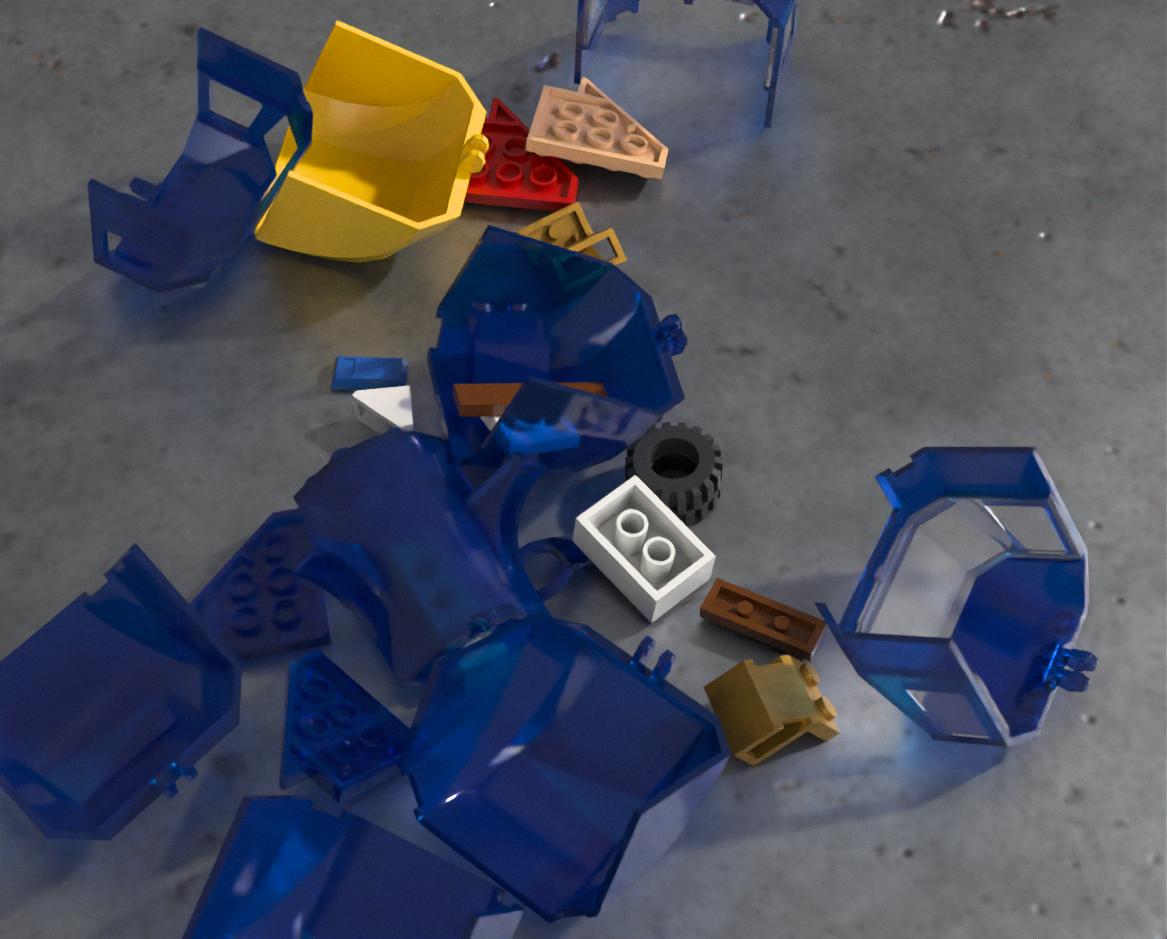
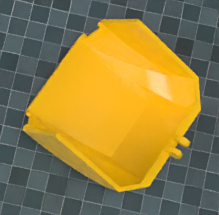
[254,20,489,263]

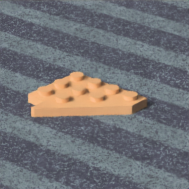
[525,77,669,179]

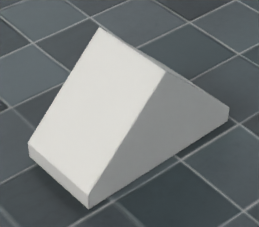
[352,385,416,455]

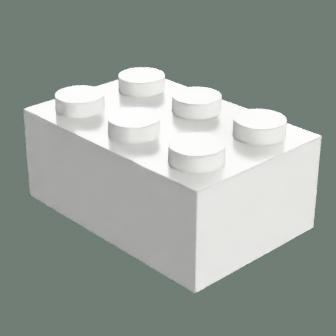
[573,475,716,623]

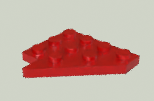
[464,98,579,211]

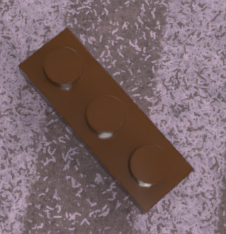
[700,578,827,661]

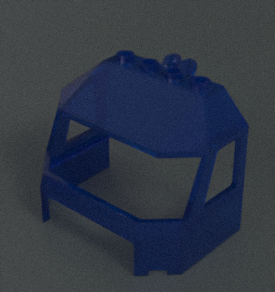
[87,27,313,293]

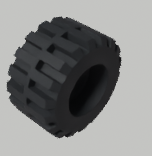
[625,422,723,526]

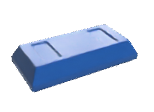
[331,356,409,390]

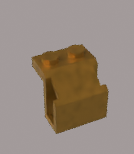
[513,202,627,294]
[703,655,840,766]

